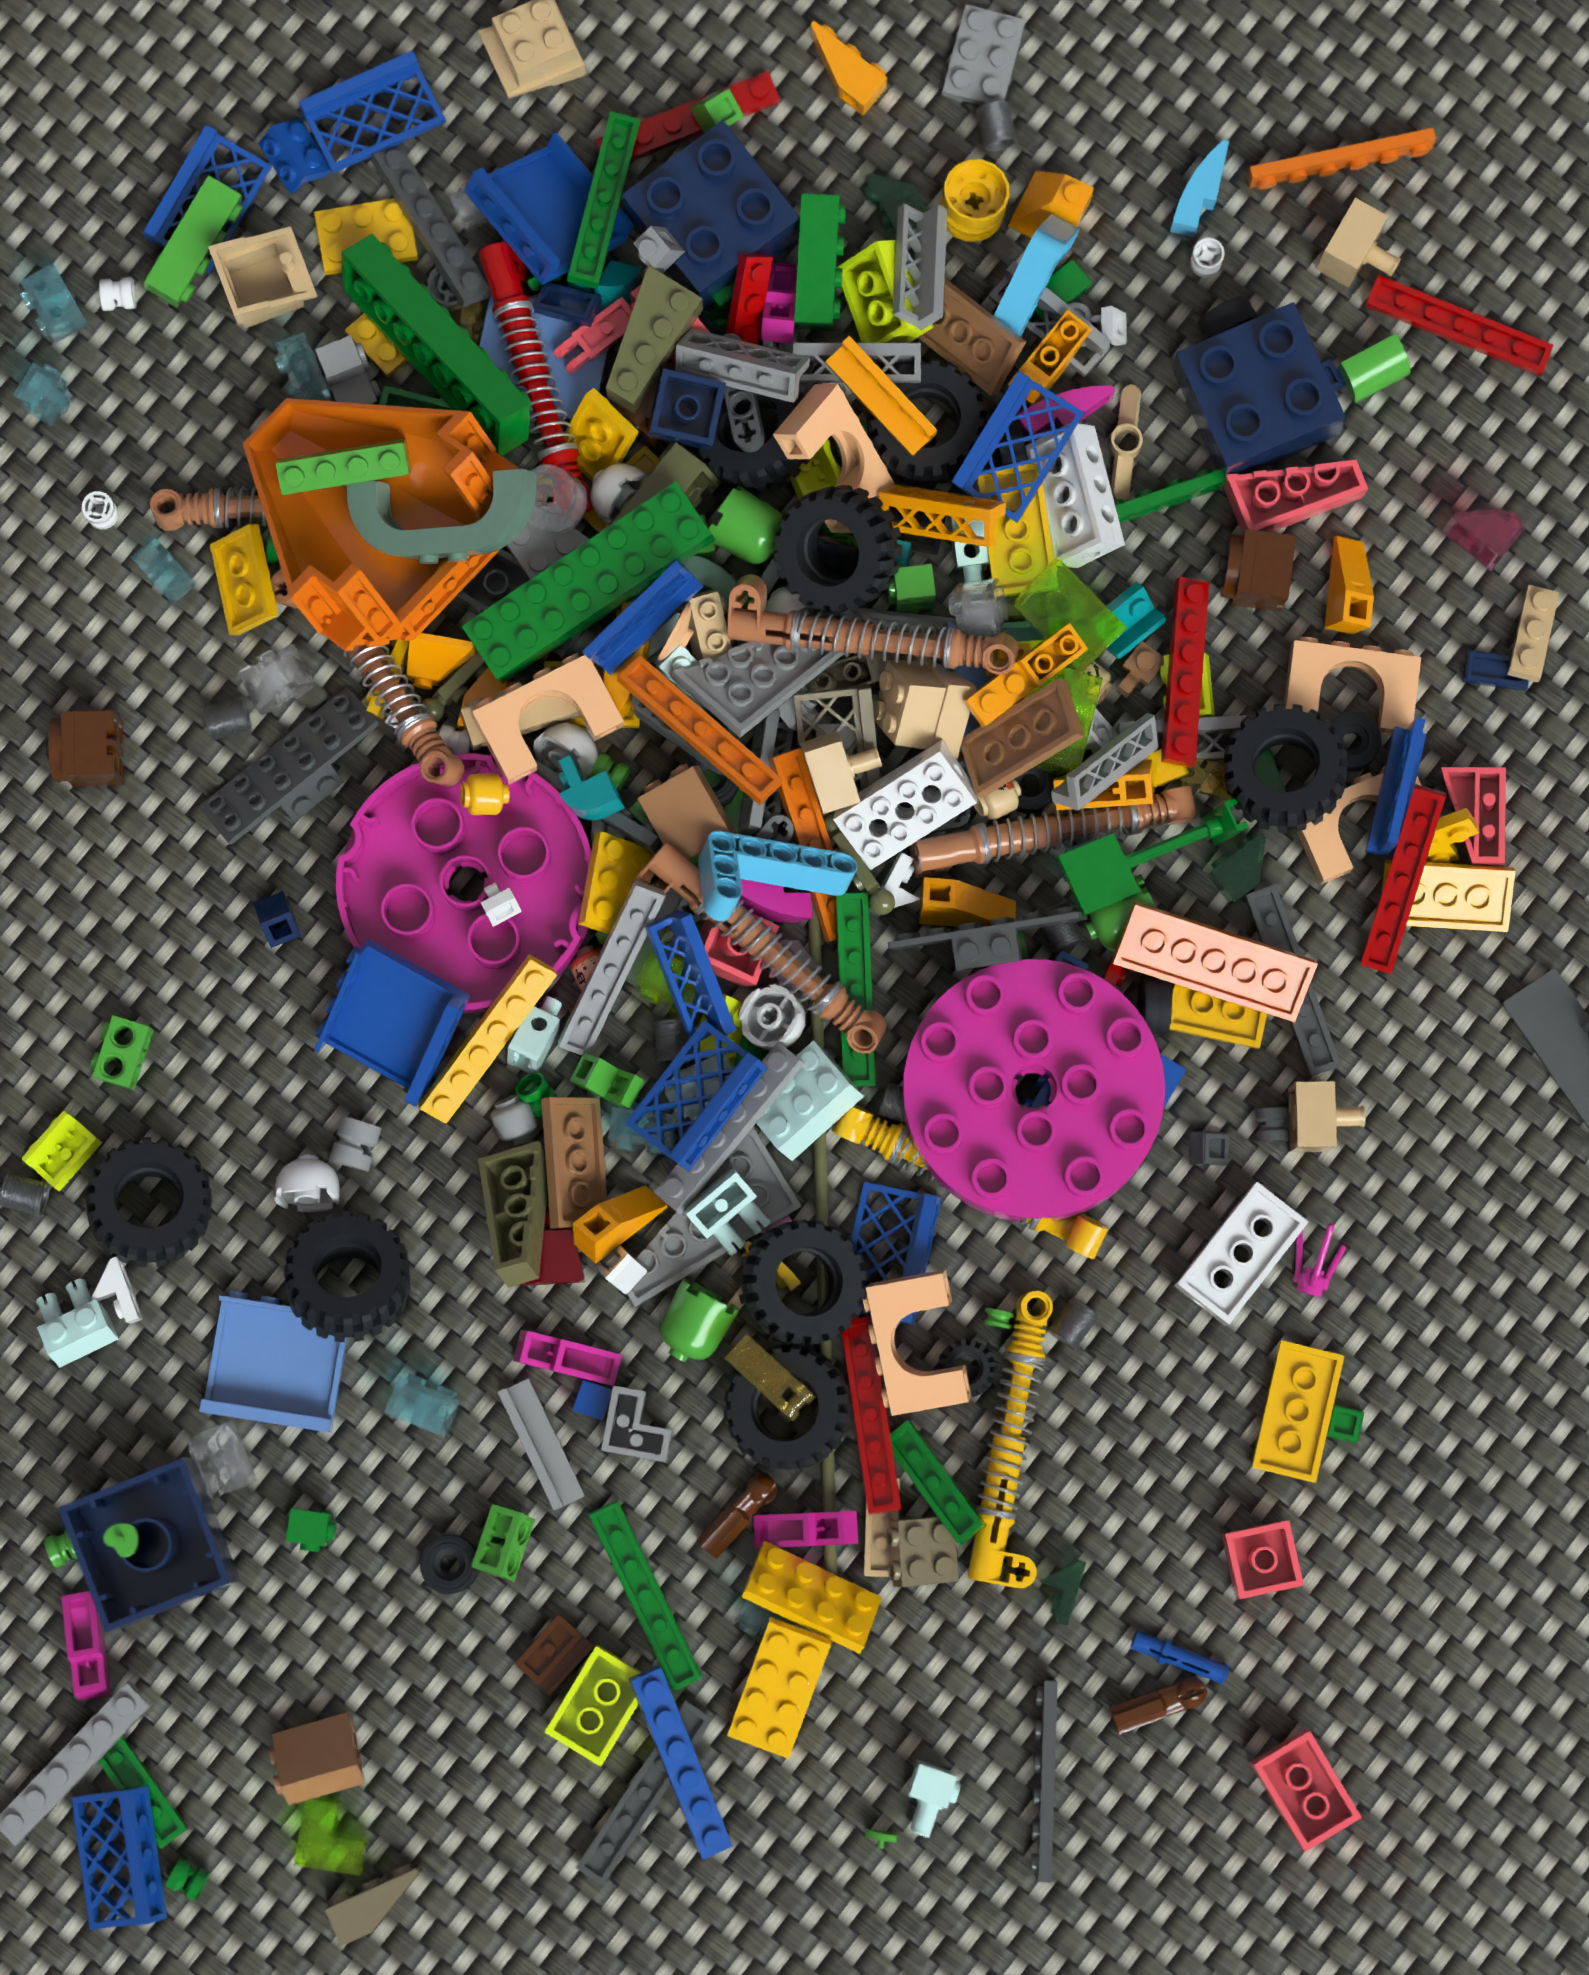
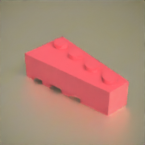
[1224,460,1368,534]

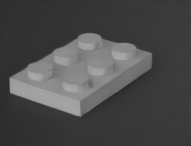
[942,4,1026,106]

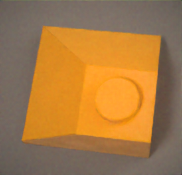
[1008,171,1094,238]
[406,633,477,689]

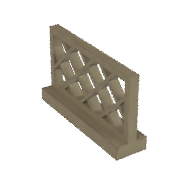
[793,684,880,817]

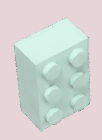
[756,1040,864,1161]

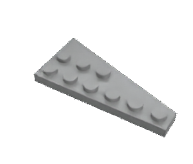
[627,1127,802,1308]

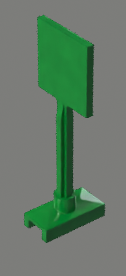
[1057,798,1248,916]

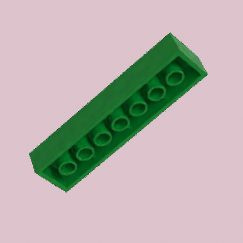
[342,234,531,456]
[462,481,716,684]

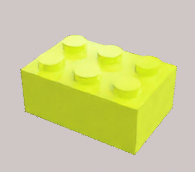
[837,240,934,343]
[545,1645,642,1767]

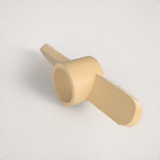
[1109,384,1143,501]

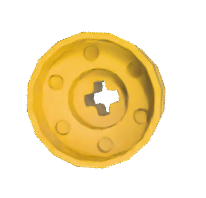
[939,159,1010,242]

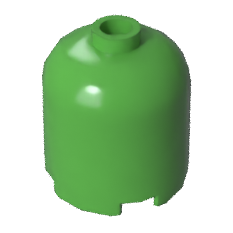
[709,485,783,564]
[1085,874,1156,951]
[660,1279,740,1362]

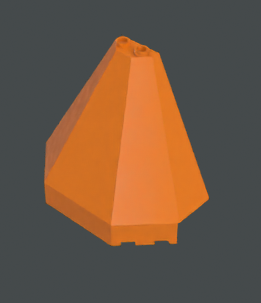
[242,398,520,651]

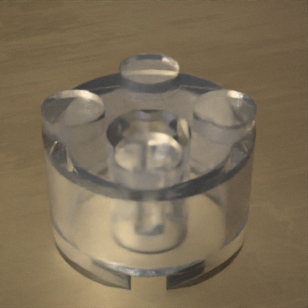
[527,464,587,534]
[948,578,1009,640]
[237,644,314,714]

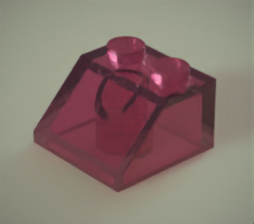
[1442,508,1525,571]

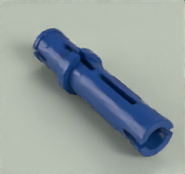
[1130,1629,1229,1685]

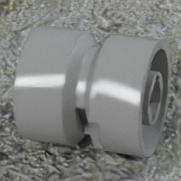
[328,1116,382,1172]

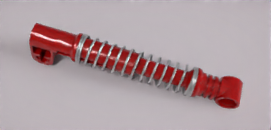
[478,242,594,521]

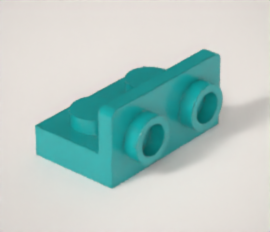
[1088,581,1166,659]

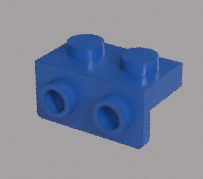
[259,118,331,194]

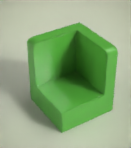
[690,88,744,133]

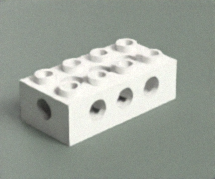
[1026,423,1125,568]
[833,739,978,870]
[1174,1182,1308,1326]

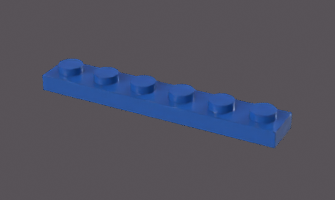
[628,1665,733,1860]

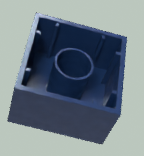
[622,120,800,315]
[1173,302,1346,477]
[58,1458,241,1633]

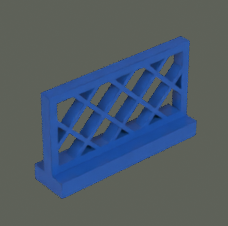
[299,50,446,174]
[144,124,272,274]
[952,371,1085,523]
[582,560,704,676]
[1365,717,1427,858]
[625,1020,767,1172]
[851,1182,942,1326]
[71,1786,167,1930]

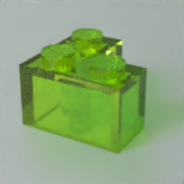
[636,949,701,1019]
[294,1797,369,1875]

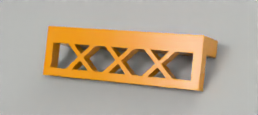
[825,336,937,457]
[879,484,1006,547]

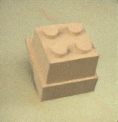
[478,0,586,98]
[208,227,318,328]
[873,655,977,758]

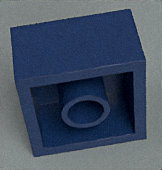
[646,368,726,450]

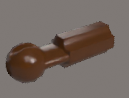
[696,1473,778,1559]
[1109,1676,1207,1735]

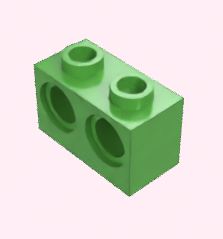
[887,564,936,612]
[90,1015,154,1091]
[471,1504,535,1582]

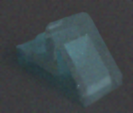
[130,537,196,605]

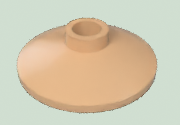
[657,602,694,661]

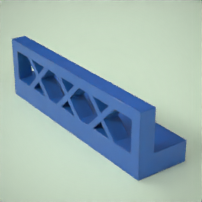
[645,910,736,1041]

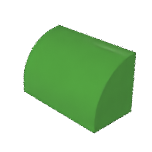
[1338,334,1410,403]

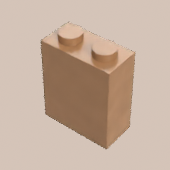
[637,763,737,860]
[269,1712,365,1806]

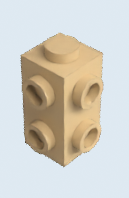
[682,591,734,661]

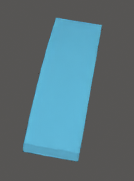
[1170,140,1229,237]

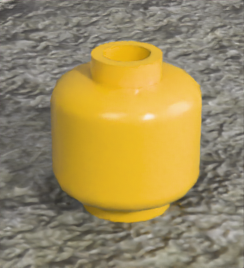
[460,773,509,815]

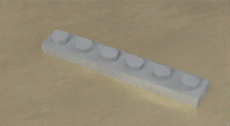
[558,880,666,1055]
[654,1042,805,1215]
[0,1681,153,1846]

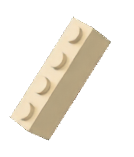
[460,680,580,751]

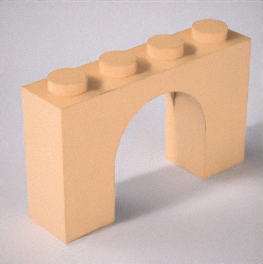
[773,384,894,533]
[1283,637,1421,736]
[472,653,624,785]
[1294,767,1422,885]
[863,1269,972,1416]

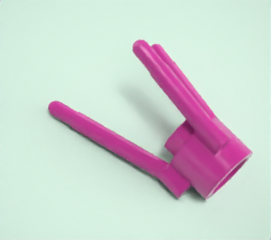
[1292,1224,1346,1298]

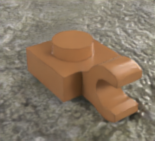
[1117,641,1164,699]

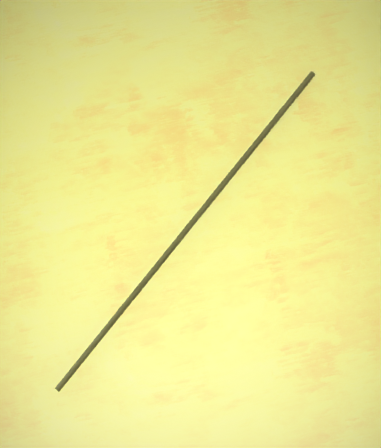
[804,683,837,1575]

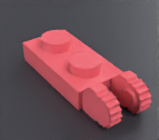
[553,297,632,374]

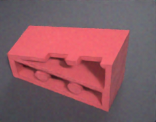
[1441,767,1506,867]

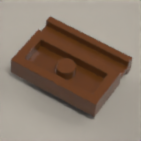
[515,1614,594,1696]

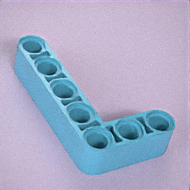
[993,214,1080,337]
[698,831,858,921]

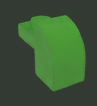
[569,1052,645,1109]

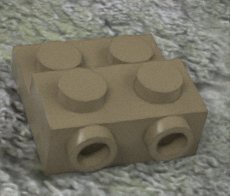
[886,1517,959,1587]

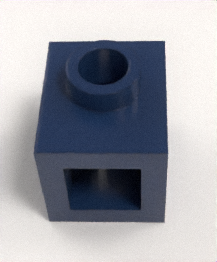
[254,891,301,948]

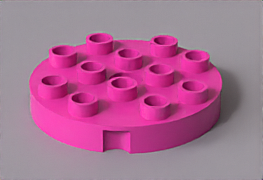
[336,754,591,1014]
[903,959,1165,1222]

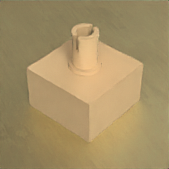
[1316,198,1401,288]
[800,731,882,814]
[1288,1081,1366,1152]

